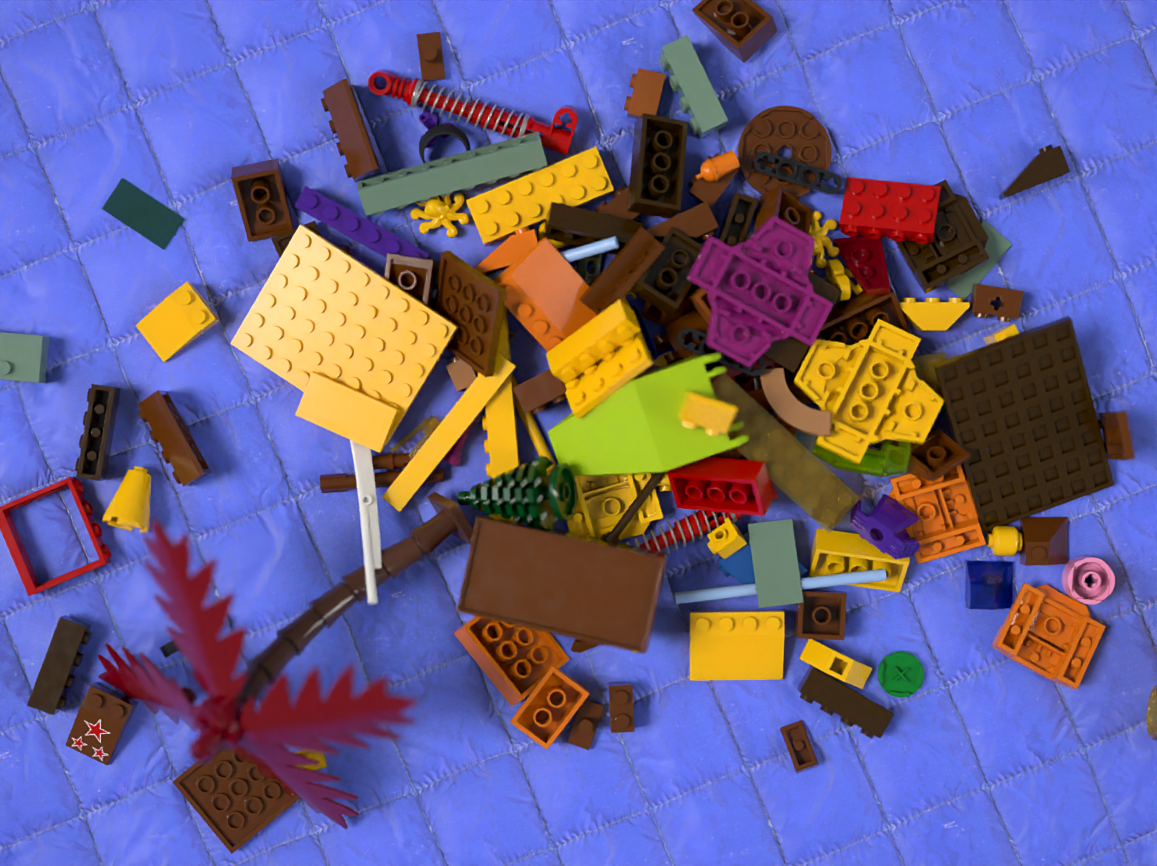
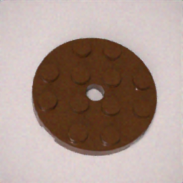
[737,106,831,198]

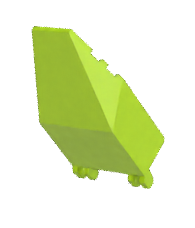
[548,353,749,476]

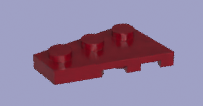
[834,236,890,296]

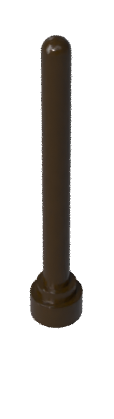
[600,470,668,542]

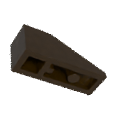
[999,144,1070,200]

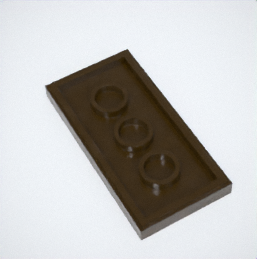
[763,270,842,373]

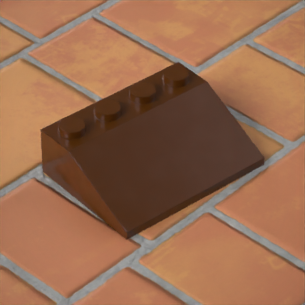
[816,287,910,345]

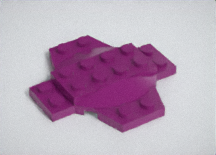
[687,216,833,367]

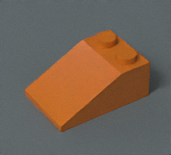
[475,227,538,275]

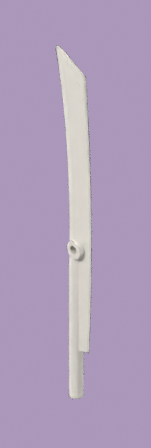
[350,440,382,605]

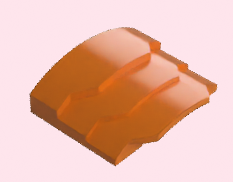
[888,464,986,564]
[991,583,1106,689]

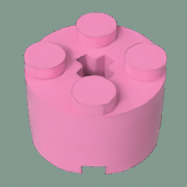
[1062,556,1115,604]

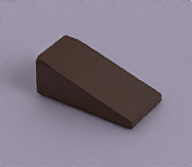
[780,720,818,774]

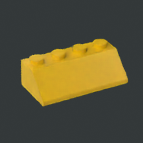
[808,528,910,593]

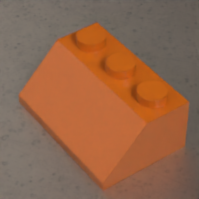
[509,665,590,750]

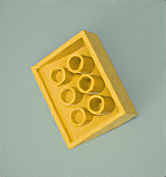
[689,609,784,681]

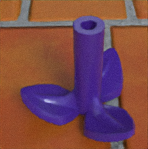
[419,109,454,148]

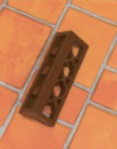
[579,227,665,316]

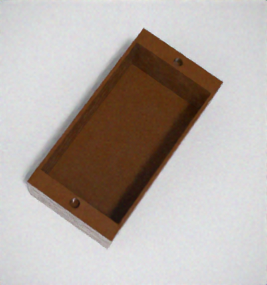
[457,513,669,654]

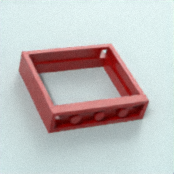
[0,477,112,596]

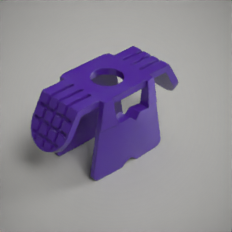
[850,494,920,559]

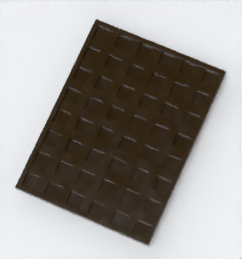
[933,316,1114,533]

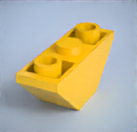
[899,298,970,331]
[799,639,872,689]

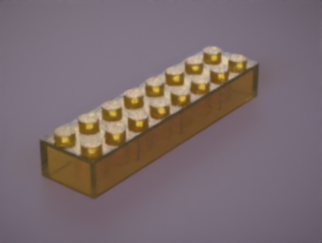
[709,372,860,533]

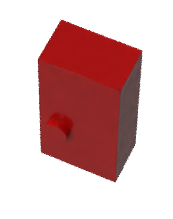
[667,457,774,516]

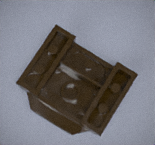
[895,179,990,294]

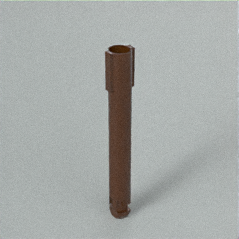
[320,468,445,493]

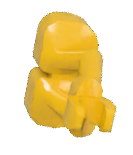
[825,259,863,302]

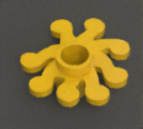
[410,193,469,238]
[809,211,839,269]

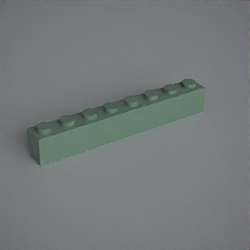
[357,131,547,215]

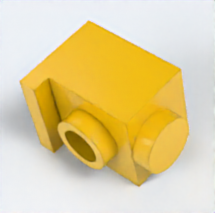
[707,518,747,559]

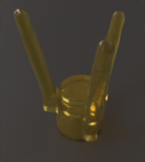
[391,416,441,458]

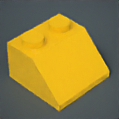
[678,391,737,437]

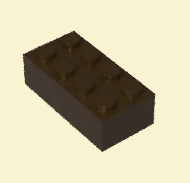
[627,113,688,219]

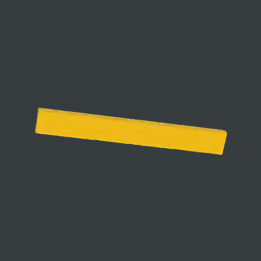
[382,351,517,512]

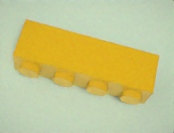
[546,300,641,384]

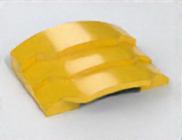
[567,473,663,540]

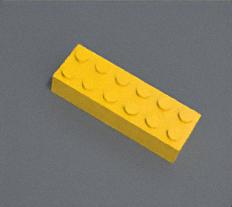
[466,147,614,246]

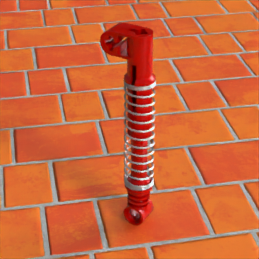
[368,69,579,155]
[626,460,778,554]

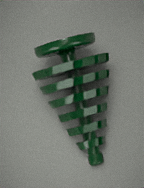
[457,455,577,530]

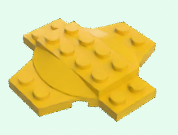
[794,319,944,465]

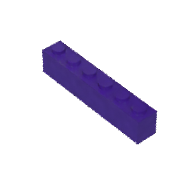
[294,186,431,260]

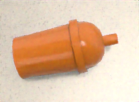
[696,150,740,182]

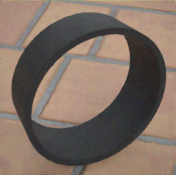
[419,124,470,163]

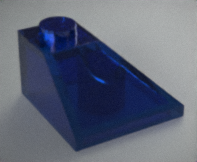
[965,560,1013,610]

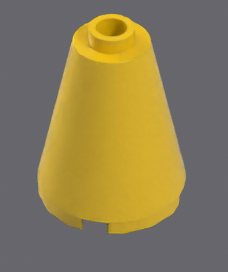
[102,466,151,533]

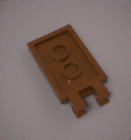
[653,308,715,364]
[1098,411,1135,460]

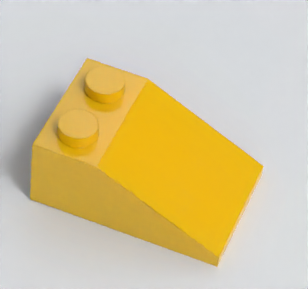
[136,282,220,363]

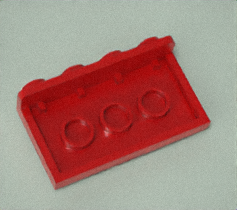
[839,177,941,244]

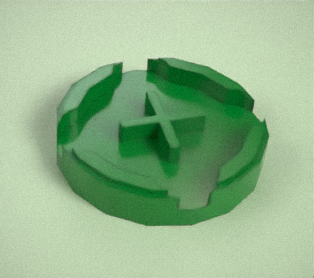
[877,651,924,698]

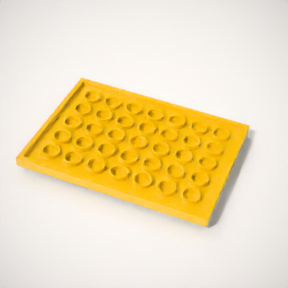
[230,224,459,445]

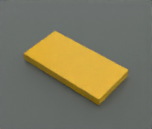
[295,371,399,453]

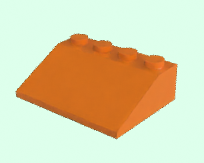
[492,237,597,352]
[454,616,570,706]

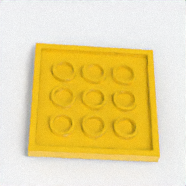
[564,298,653,419]

